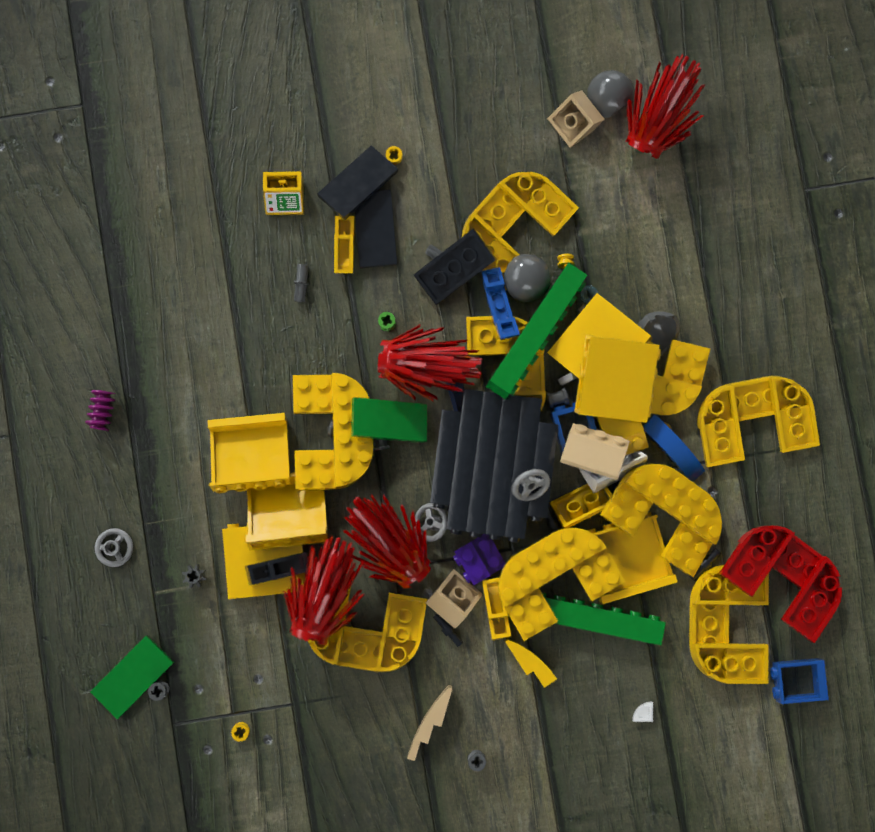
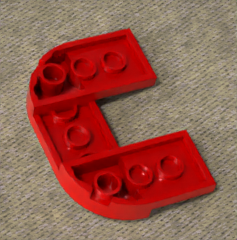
[719,526,842,643]

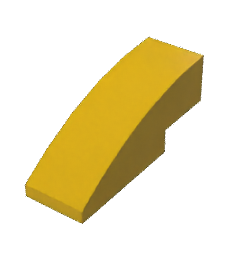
[334,216,355,273]
[482,577,511,641]
[504,638,557,688]

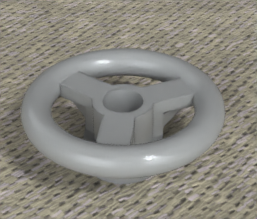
[512,469,550,501]
[415,503,448,542]
[95,528,133,567]

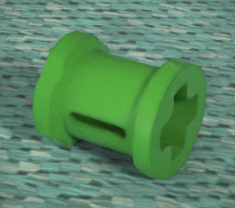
[378,312,396,332]

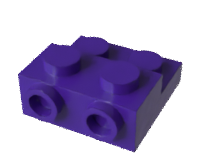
[453,534,506,585]

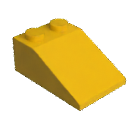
[596,417,649,456]

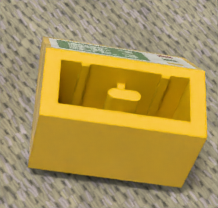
[263,171,304,215]

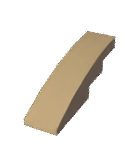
[407,685,452,761]

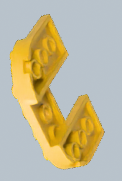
[462,172,579,291]
[466,316,546,410]
[650,340,710,415]
[292,373,373,490]
[697,376,820,467]
[600,464,722,577]
[498,528,626,641]
[689,565,769,684]
[308,587,427,672]

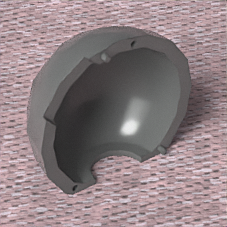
[587,70,635,118]
[504,254,550,303]
[638,311,680,356]

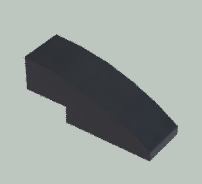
[245,552,308,585]

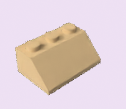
[560,423,630,480]

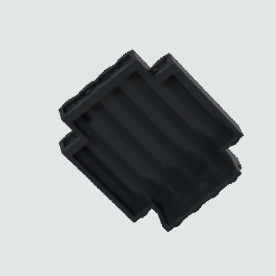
[430,389,559,543]

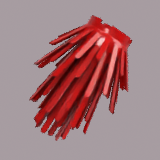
[625,54,705,159]
[378,324,483,402]
[343,494,432,589]
[283,536,365,645]

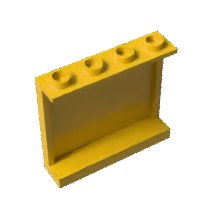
[547,293,652,378]
[574,335,661,423]
[208,413,291,494]
[246,472,328,551]
[587,512,678,604]
[222,522,305,599]

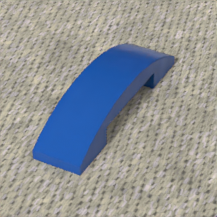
[481,267,520,340]
[643,415,705,482]

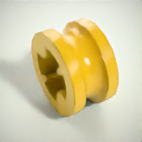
[385,146,403,165]
[557,254,575,269]
[231,722,250,742]

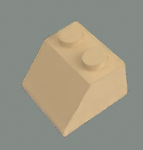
[547,90,605,148]
[426,569,483,628]

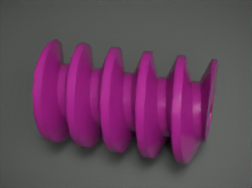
[85,390,116,431]

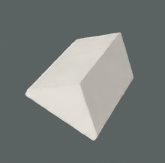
[579,451,648,493]

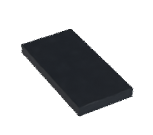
[317,145,398,220]
[355,190,397,268]
[413,228,496,305]

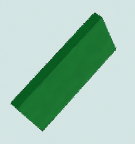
[351,397,427,443]
[90,635,174,719]

